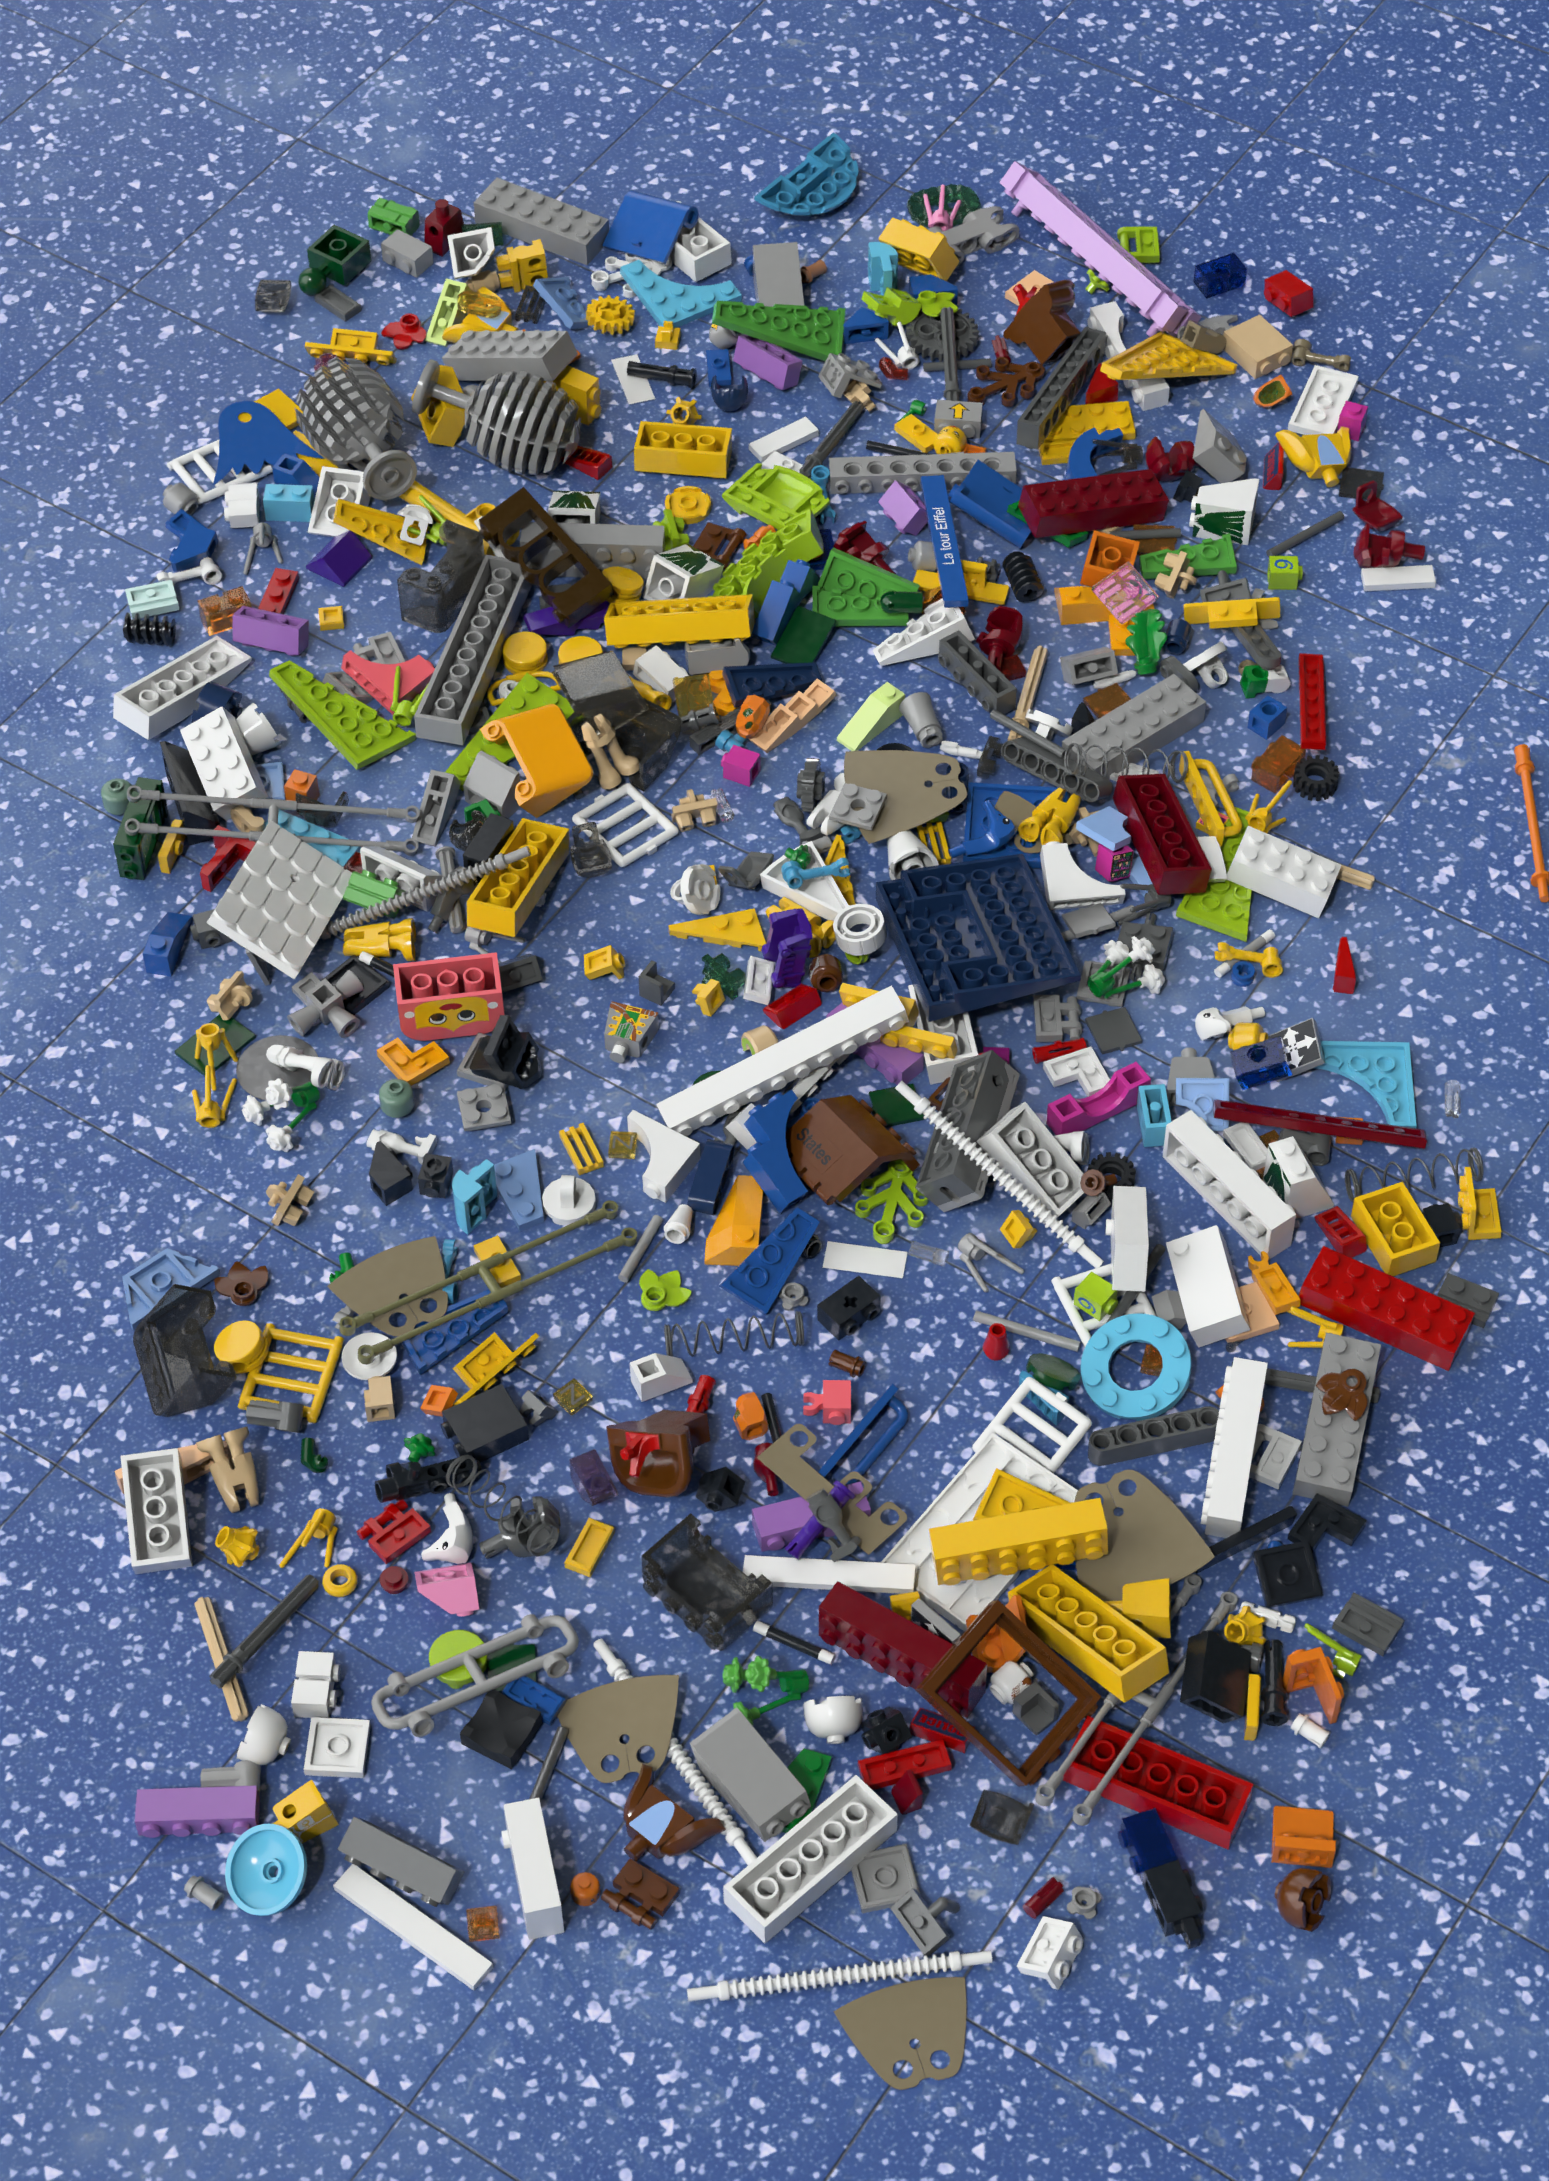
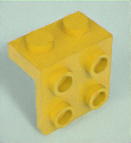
[1458,1167,1501,1240]

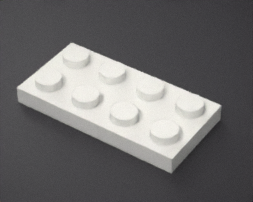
[1288,365,1359,435]

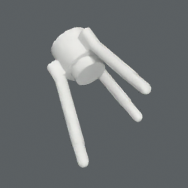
[875,322,920,370]

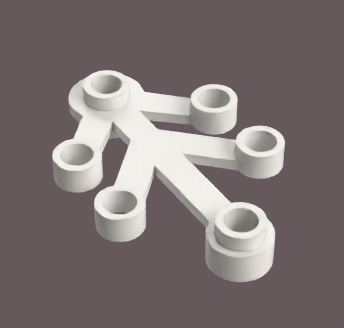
[591,253,672,298]

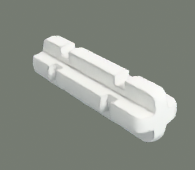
[1239,1601,1296,1633]

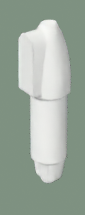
[1093,670,1137,689]
[940,741,986,759]

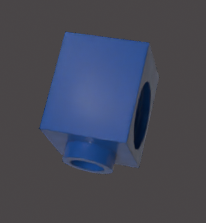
[1248,696,1287,740]

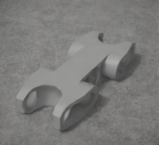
[928,206,1019,267]

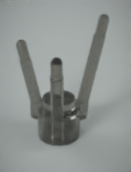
[1092,439,1143,476]

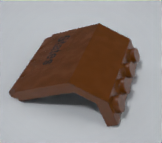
[786,1095,920,1205]

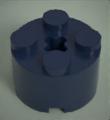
[192,682,243,723]

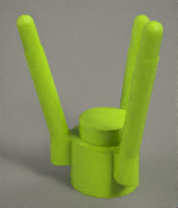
[407,495,455,546]
[390,666,429,726]
[1304,1623,1362,1679]

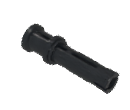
[627,361,697,389]
[1261,1639,1288,1726]

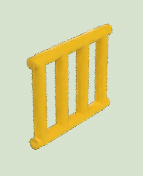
[237,1323,344,1423]

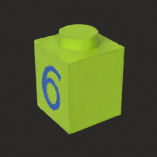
[1267,556,1303,590]
[1074,1271,1118,1321]

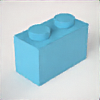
[263,484,314,522]
[1137,1084,1172,1147]

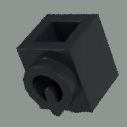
[418,1153,453,1198]
[1422,1203,1463,1248]

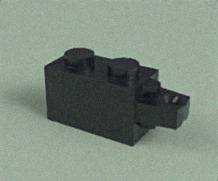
[1142,1860,1204,1949]

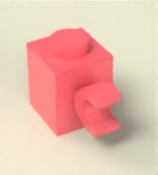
[803,1380,851,1425]

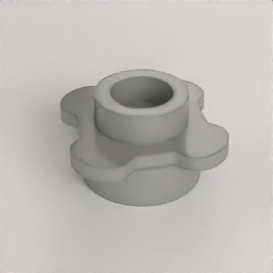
[778,1283,808,1311]
[1067,1887,1101,1919]

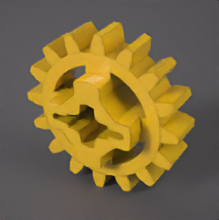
[586,295,635,335]

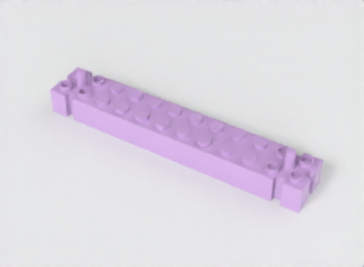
[999,161,1201,337]

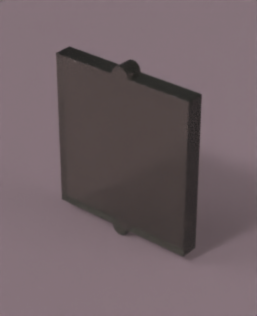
[1339,467,1384,500]

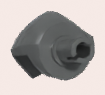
[479,1496,560,1559]

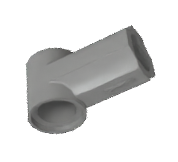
[201,1760,261,1795]

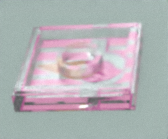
[1091,561,1159,625]

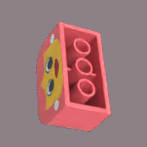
[393,952,504,1041]

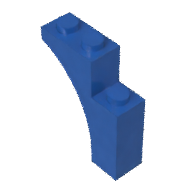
[752,559,820,646]
[742,1090,808,1213]

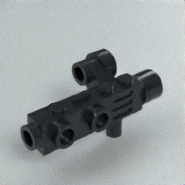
[374,1454,482,1503]

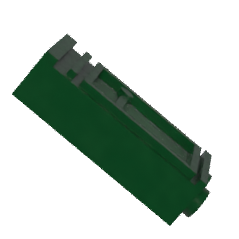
[113,777,169,880]

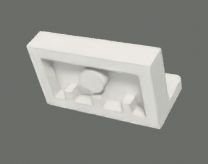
[1017,1916,1084,1990]

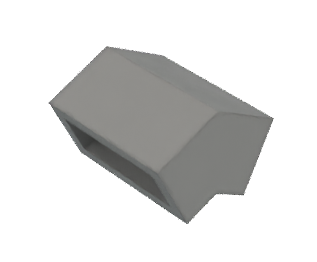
[1072,1192,1111,1229]
[1151,1290,1187,1329]

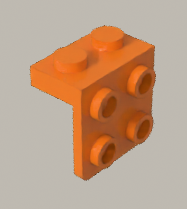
[1283,1647,1344,1724]

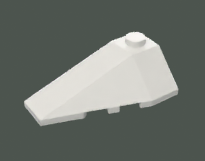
[872,598,975,666]

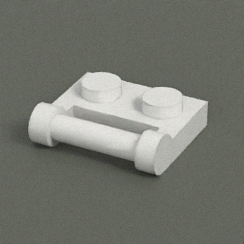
[1249,1424,1302,1490]

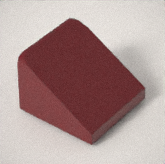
[891,1770,923,1815]

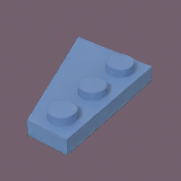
[533,277,588,329]

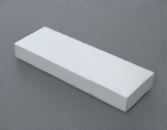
[749,417,819,463]
[1361,565,1436,591]

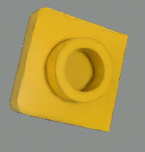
[584,945,625,980]

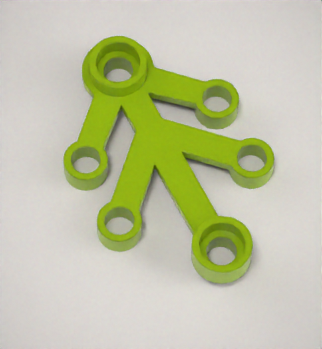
[855,1159,929,1244]

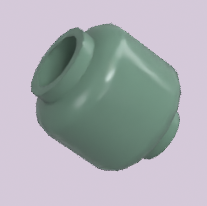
[101,778,133,815]
[379,1079,414,1118]

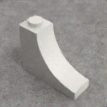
[1040,841,1125,911]
[627,1110,700,1203]

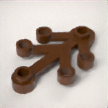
[967,357,1045,407]

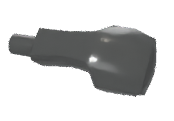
[428,866,478,933]

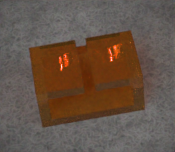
[197,586,251,636]
[1251,735,1306,794]

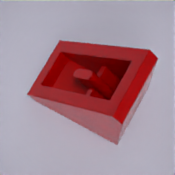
[1085,363,1119,404]

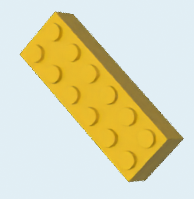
[604,594,755,648]
[467,818,569,937]
[929,1498,1108,1586]
[1008,1565,1169,1703]

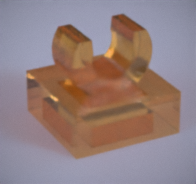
[1140,1344,1163,1377]
[466,1905,500,1942]

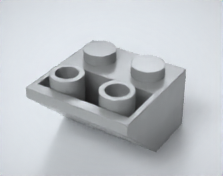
[463,751,520,819]

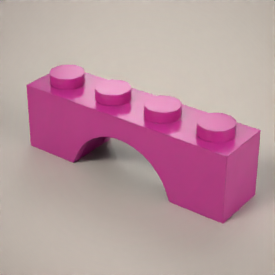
[1046,1061,1151,1135]

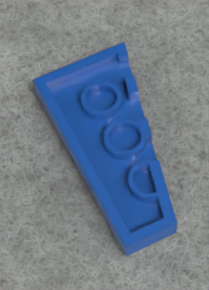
[719,1207,820,1315]

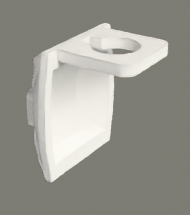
[397,504,434,545]

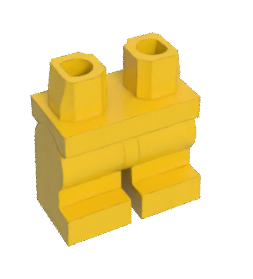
[496,239,548,293]

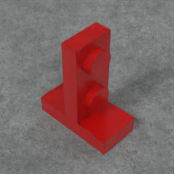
[200,825,256,892]

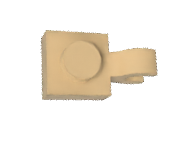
[843,379,876,412]

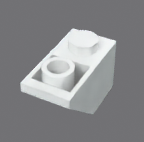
[630,1353,693,1402]

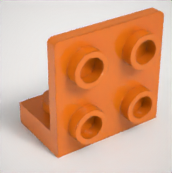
[966,1595,1027,1673]
[1271,1806,1336,1868]

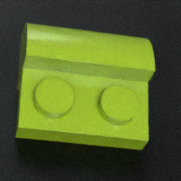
[861,287,922,326]

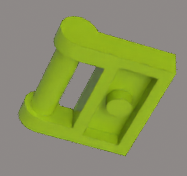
[1117,226,1160,263]

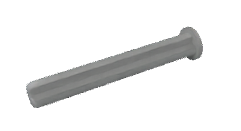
[435,846,464,934]

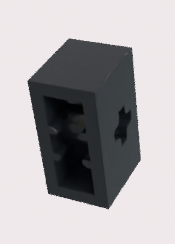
[817,1276,880,1341]

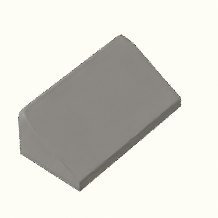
[322,671,373,704]

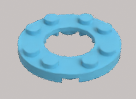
[1081,1313,1192,1421]

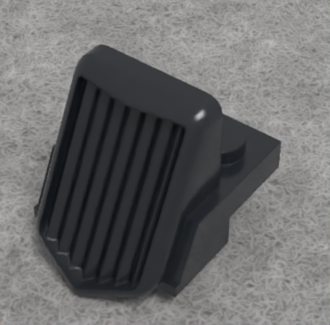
[469,1015,541,1089]

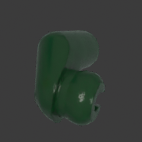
[300,1437,328,1473]

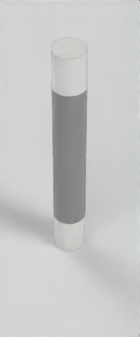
[1214,929,1275,978]

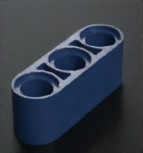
[687,1139,735,1216]

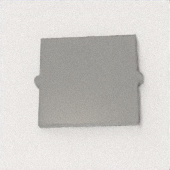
[1061,903,1116,938]

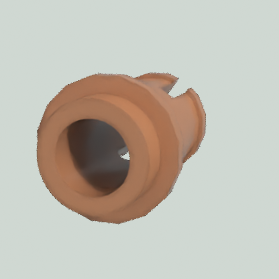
[800,260,827,283]

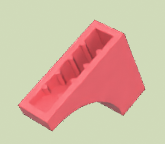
[341,650,435,715]

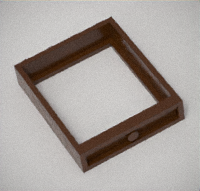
[915,1600,1101,1787]

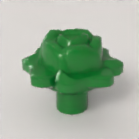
[784,845,811,870]
[404,1433,435,1462]

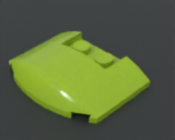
[722,463,830,531]

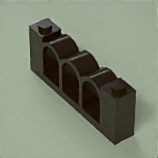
[479,487,614,628]

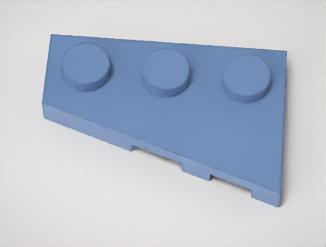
[494,1149,544,1232]

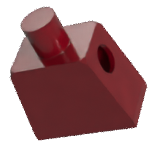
[424,199,466,257]

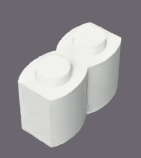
[224,482,260,528]

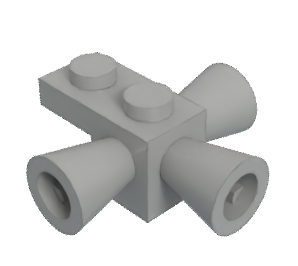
[287,970,364,1038]

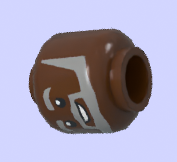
[809,954,843,992]

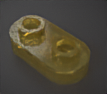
[457,291,501,318]

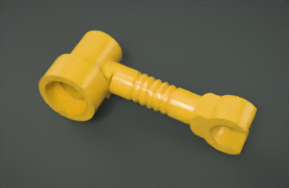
[1214,942,1283,978]

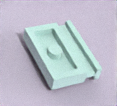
[125,580,179,620]

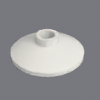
[342,1332,397,1380]

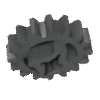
[796,758,826,812]

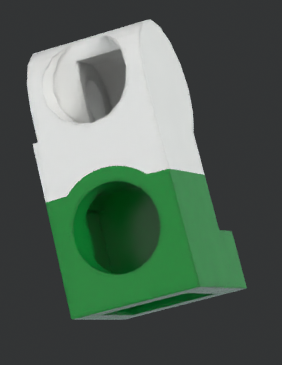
[1240,665,1290,699]

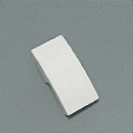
[1196,836,1227,882]

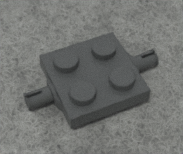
[1114,913,1173,981]

